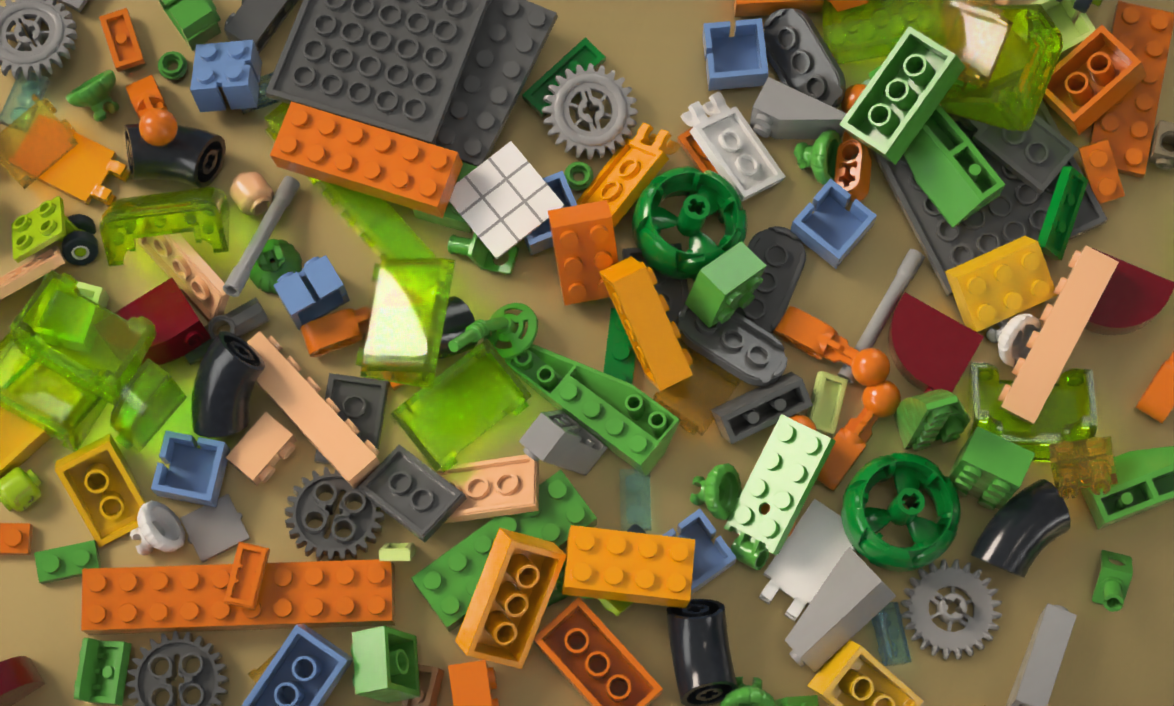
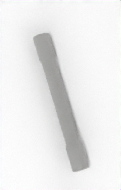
[223,176,300,297]
[838,249,925,383]

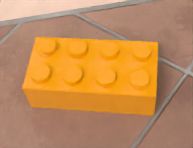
[599,256,693,391]
[562,525,695,608]
[455,527,567,669]

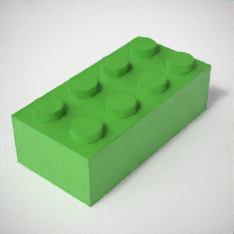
[839,26,966,165]
[948,426,1035,510]

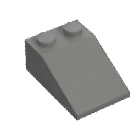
[750,77,847,139]

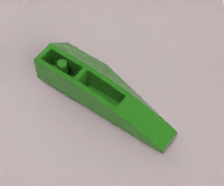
[868,65,1005,228]
[503,344,680,477]
[894,389,971,451]
[1074,446,1174,530]

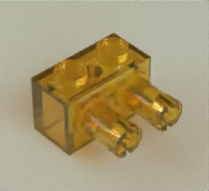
[1049,436,1118,499]

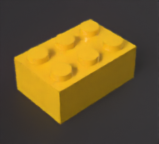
[945,236,1058,332]

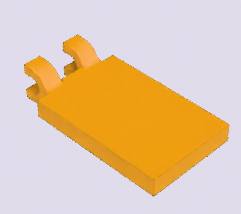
[10,115,130,207]
[576,122,681,227]

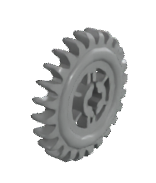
[0,0,78,81]
[542,63,638,160]
[900,559,1002,660]

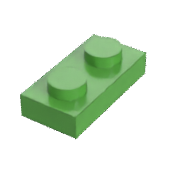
[34,540,101,584]

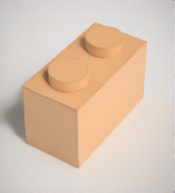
[225,412,297,486]

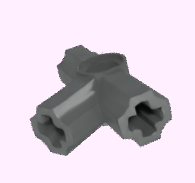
[184,297,270,365]

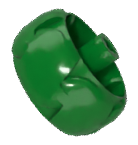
[632,166,747,281]
[841,453,961,572]

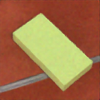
[807,371,848,438]
[379,543,415,561]

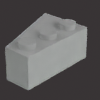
[519,410,608,475]

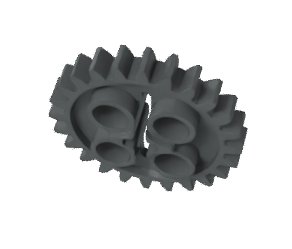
[285,467,384,561]
[126,631,229,706]

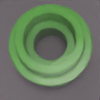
[158,51,188,80]
[564,162,593,191]

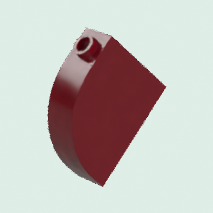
[1084,248,1174,335]
[95,277,211,366]
[888,292,984,394]
[0,656,45,706]

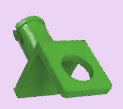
[447,233,519,274]
[1092,550,1133,612]

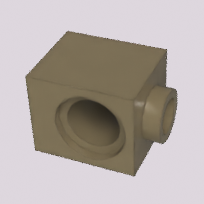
[1148,120,1174,170]

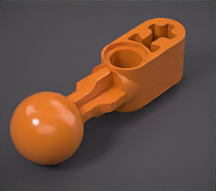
[125,74,178,146]
[834,84,872,202]
[300,288,421,357]
[773,306,890,386]
[1135,351,1174,424]
[817,380,901,491]

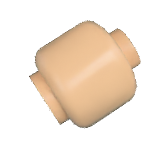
[229,172,274,216]

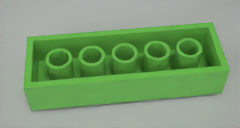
[411,470,597,632]

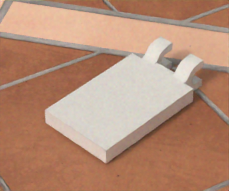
[680,91,786,202]
[759,498,854,622]

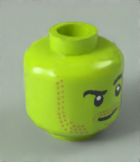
[0,467,42,512]

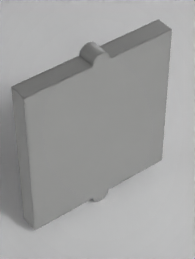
[180,494,250,563]

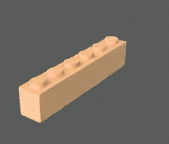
[997,245,1119,425]
[247,331,381,489]

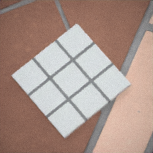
[449,141,565,259]

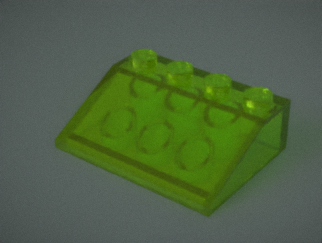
[823,0,948,64]

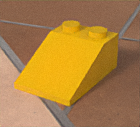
[54,433,146,548]
[807,640,924,706]

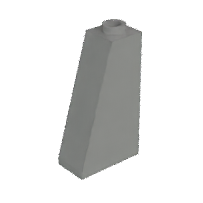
[785,547,896,672]
[1006,603,1077,706]

